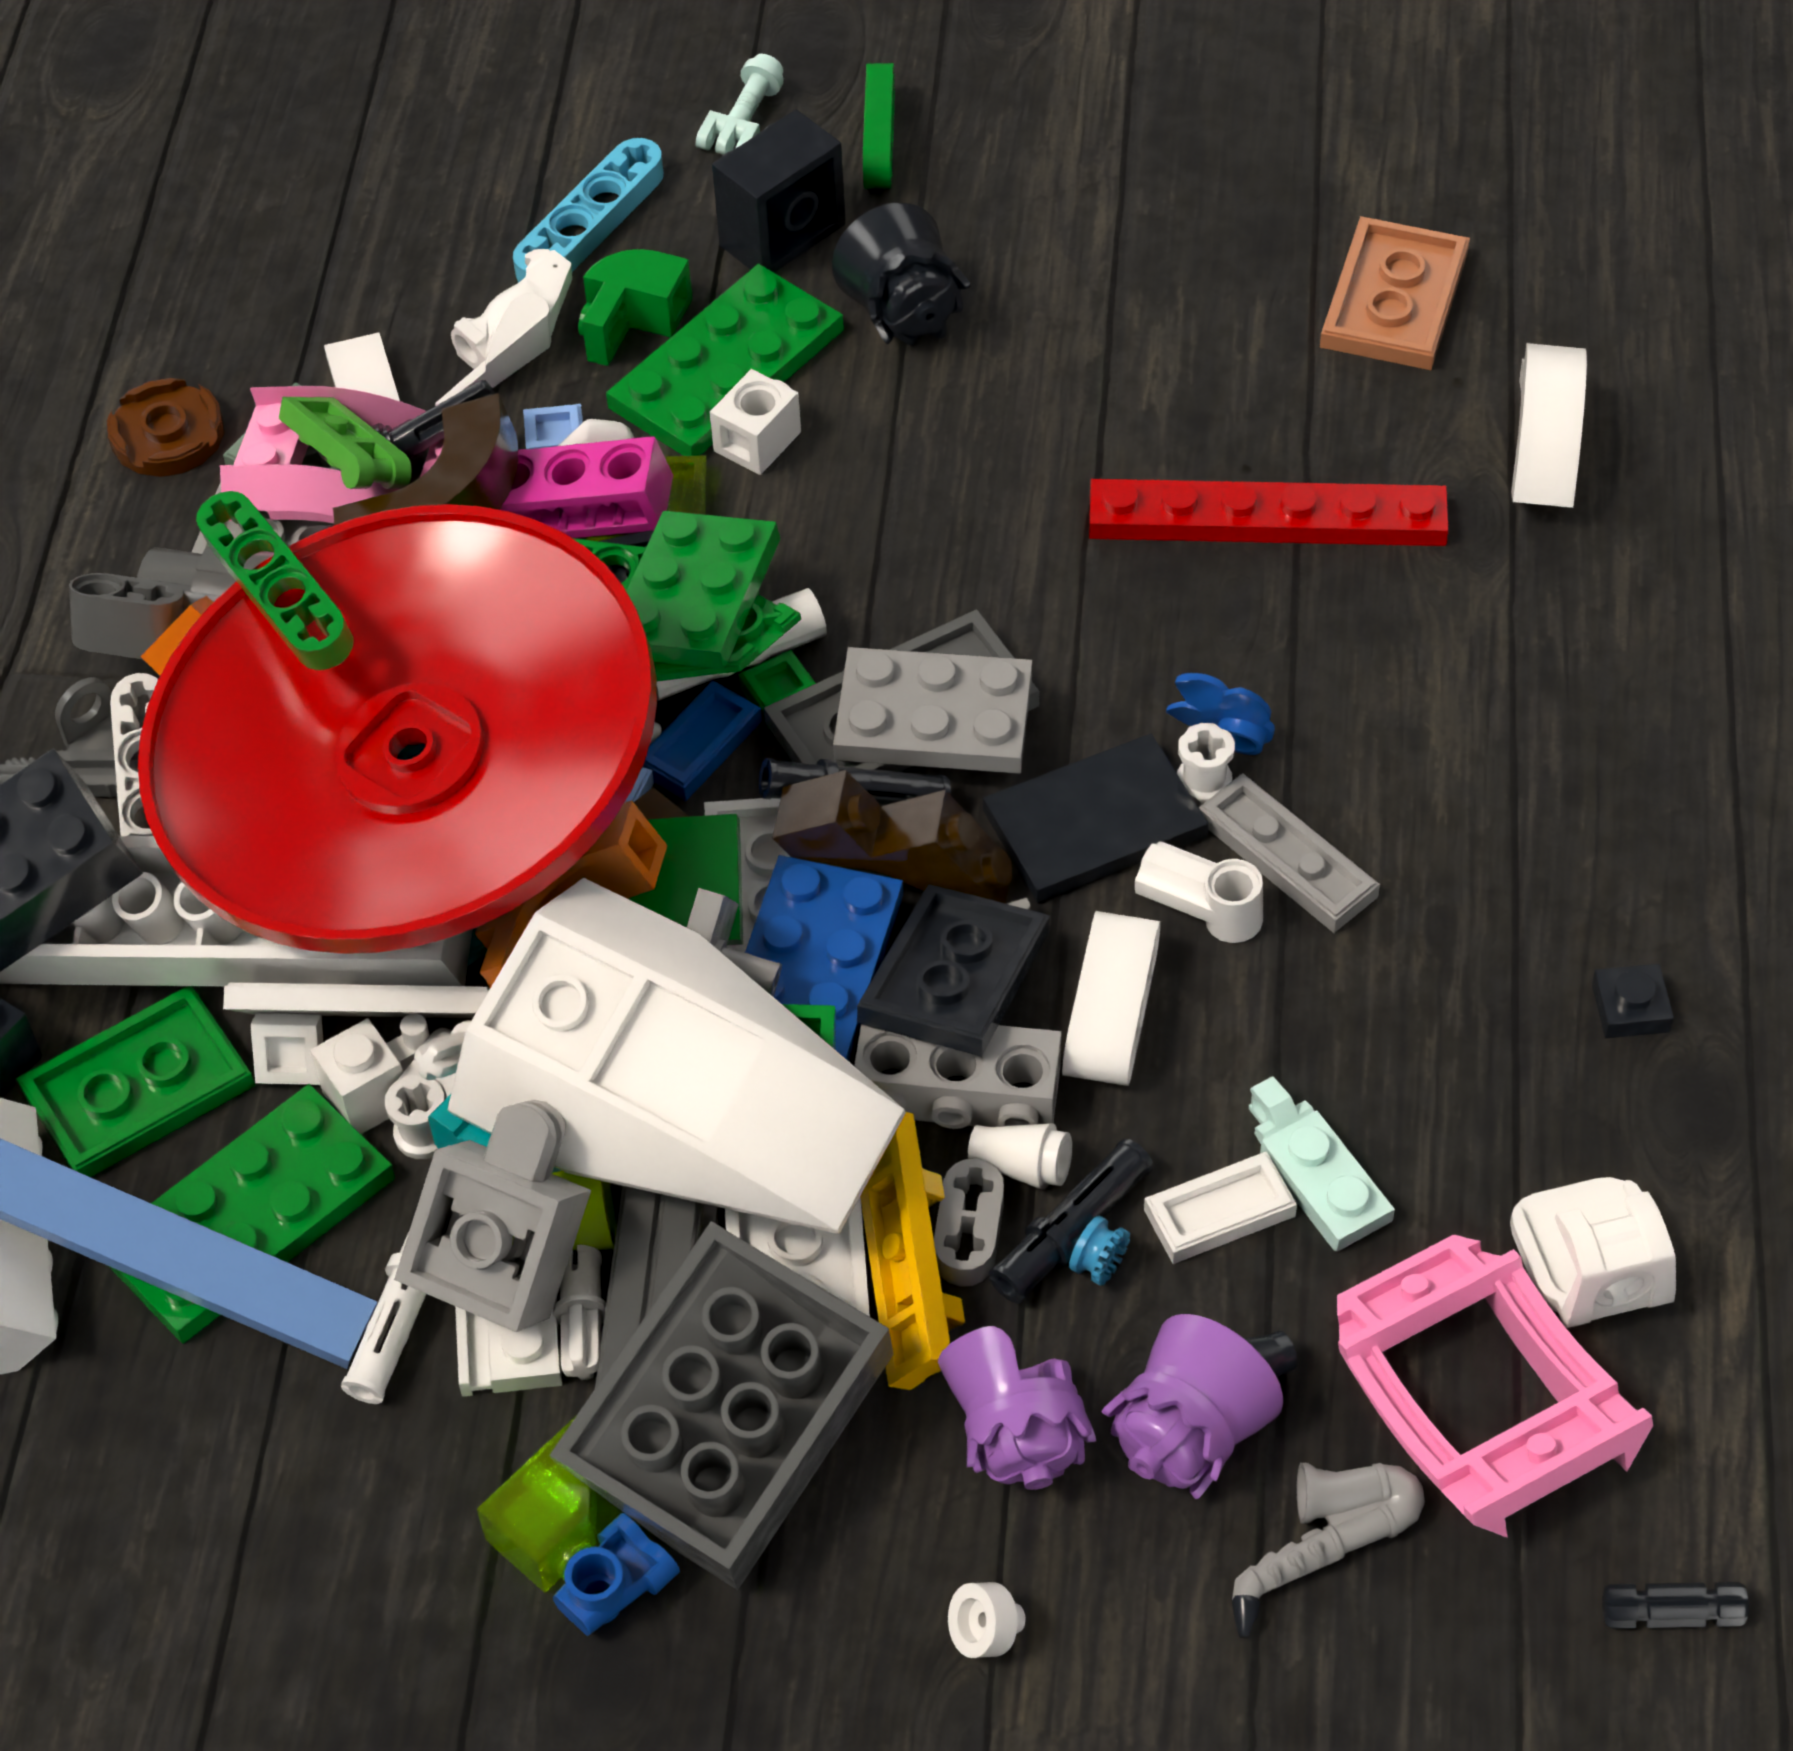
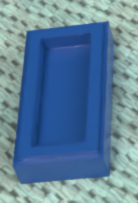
[643,680,762,801]

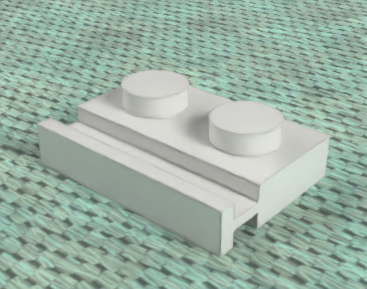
[455,1297,563,1397]

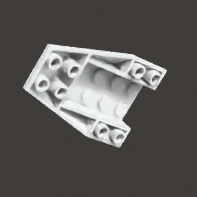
[448,878,906,1234]

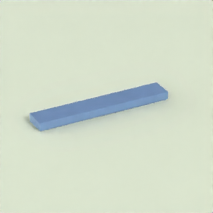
[0,1138,377,1369]

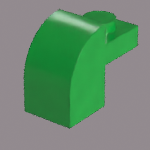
[578,249,693,366]

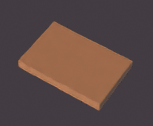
[1320,216,1470,370]

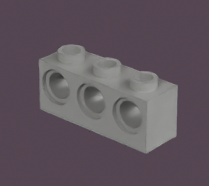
[854,1024,1061,1129]

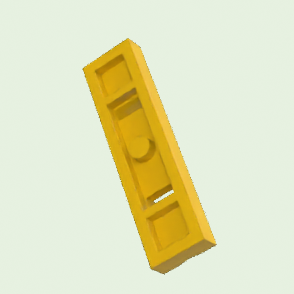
[860,1112,965,1390]

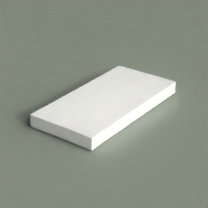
[223,983,490,1018]

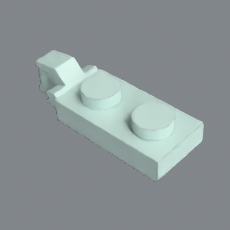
[1249,1076,1395,1252]

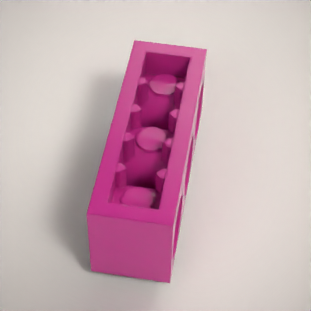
[499,436,673,538]

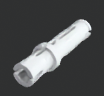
[341,1230,426,1404]

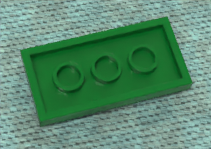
[606,264,844,462]
[109,1084,395,1344]

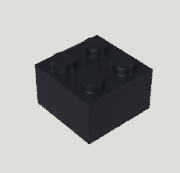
[712,109,846,273]

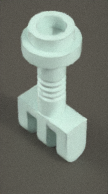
[696,54,784,155]

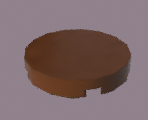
[107,378,224,477]

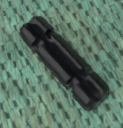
[1602,1582,1749,1628]

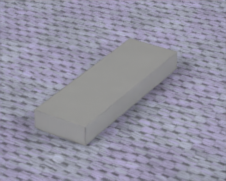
[1199,773,1380,933]

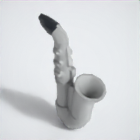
[1232,1463,1425,1638]

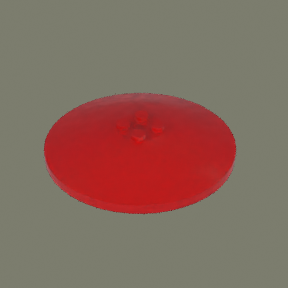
[138,504,657,954]

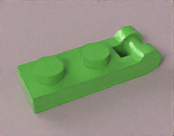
[278,397,412,489]

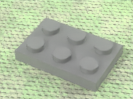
[833,647,1032,773]

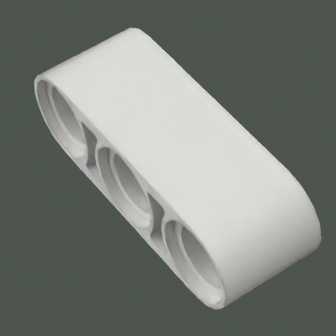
[1062,911,1161,1086]

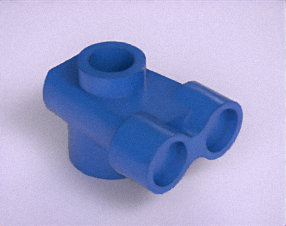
[553,1513,680,1636]

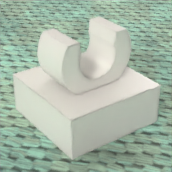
[251,1013,323,1085]

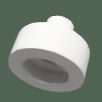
[948,1582,1025,1658]

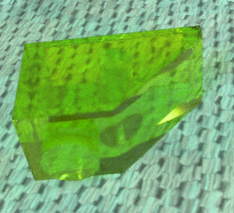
[477,1414,597,1593]

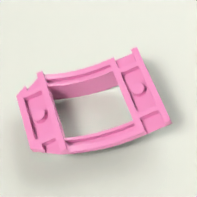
[220,386,444,523]
[1337,1235,1653,1538]

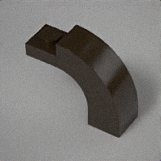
[333,393,518,525]

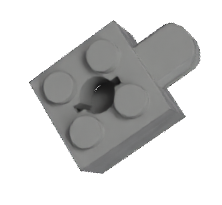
[394,1100,591,1332]

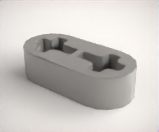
[934,1158,1004,1287]

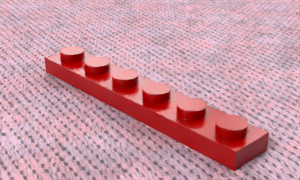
[1089,479,1448,546]

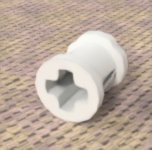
[1177,723,1235,805]

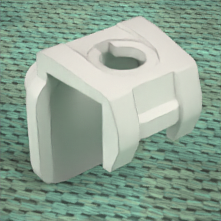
[1510,1177,1676,1328]

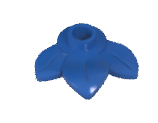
[1166,673,1275,755]

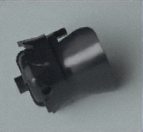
[832,203,971,345]

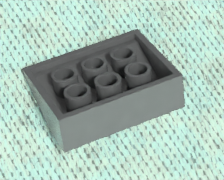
[549,1221,894,1590]

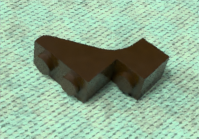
[772,770,1012,903]

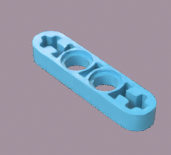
[513,138,663,283]

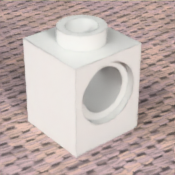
[710,369,801,475]

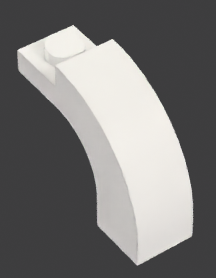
[1511,343,1587,508]

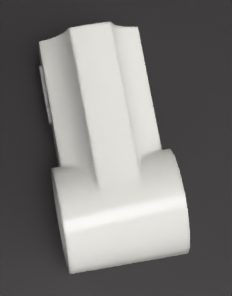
[1135,841,1263,943]

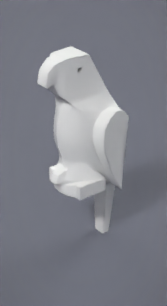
[435,249,572,406]

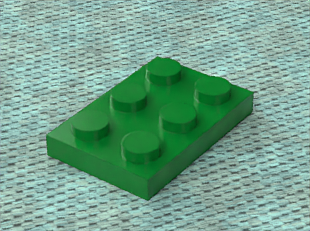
[626,511,780,670]

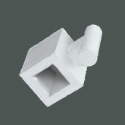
[310,1014,430,1134]

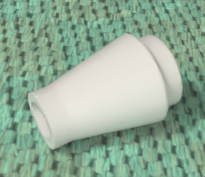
[968,1123,1072,1190]

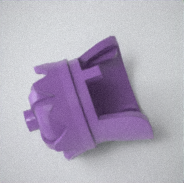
[1102,1314,1283,1499]
[938,1326,1096,1490]

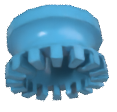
[1069,1216,1130,1286]

